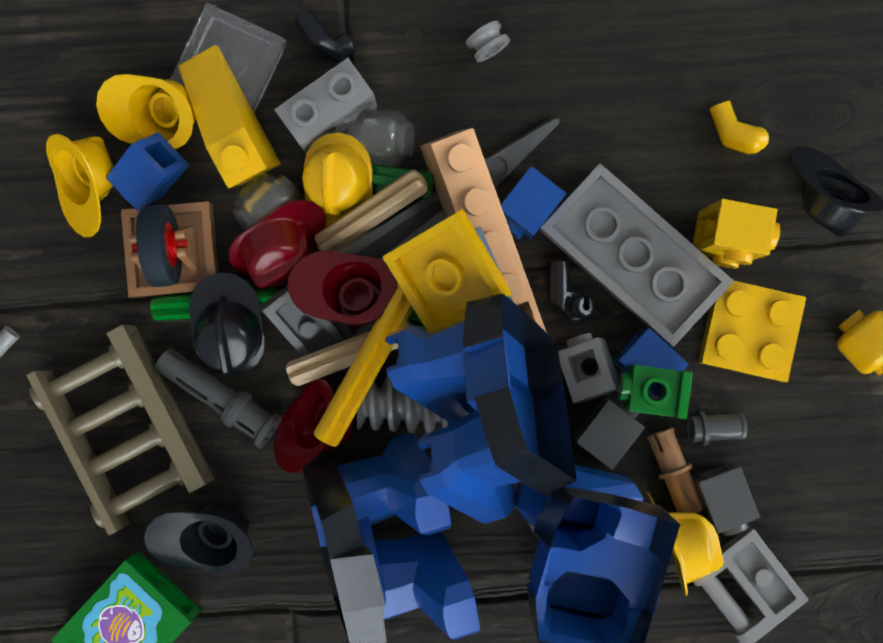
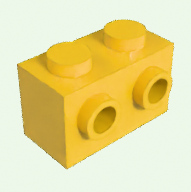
[692,199,780,269]

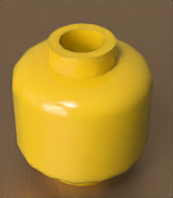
[837,310,883,376]

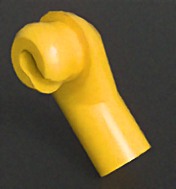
[709,101,769,154]

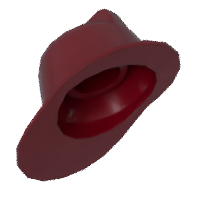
[228,199,327,288]
[288,251,397,327]
[274,378,357,474]

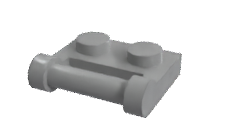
[693,526,809,643]

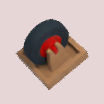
[121,201,219,298]

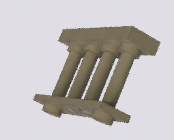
[26,325,215,535]

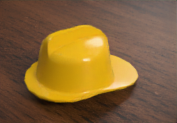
[96,74,196,149]
[302,132,373,227]
[46,134,114,237]
[647,491,724,596]

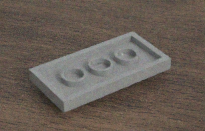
[540,163,734,348]

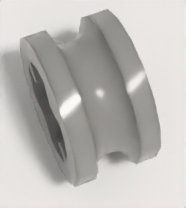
[466,20,510,62]

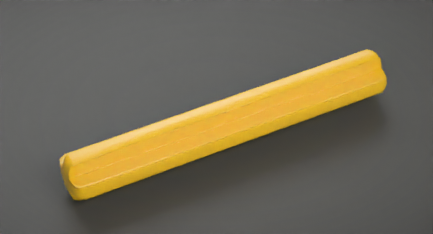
[314,283,413,447]

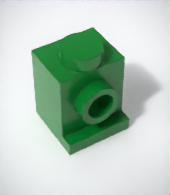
[617,364,693,419]

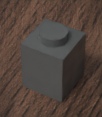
[571,398,645,470]
[691,462,760,536]

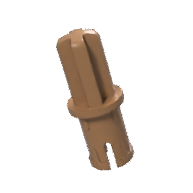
[646,427,703,513]

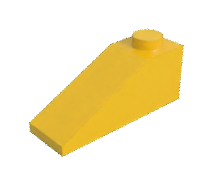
[178,45,281,189]

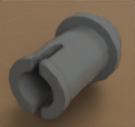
[686,411,748,446]

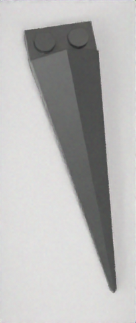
[261,117,560,357]

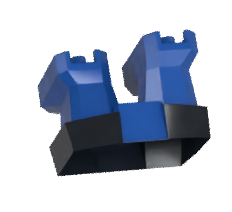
[385,293,577,524]
[302,433,480,643]
[515,465,681,643]

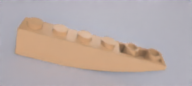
[420,128,563,379]

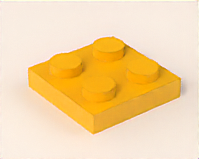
[382,209,513,333]
[698,281,806,383]

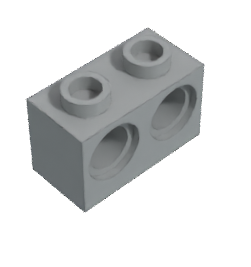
[274,58,377,154]

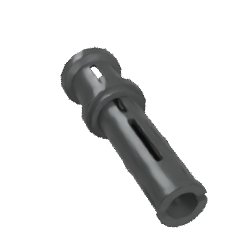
[154,347,283,449]

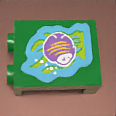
[50,552,202,643]

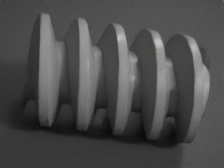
[357,375,448,434]

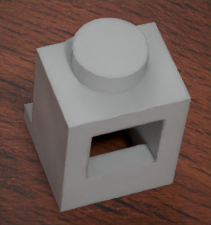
[559,333,619,403]

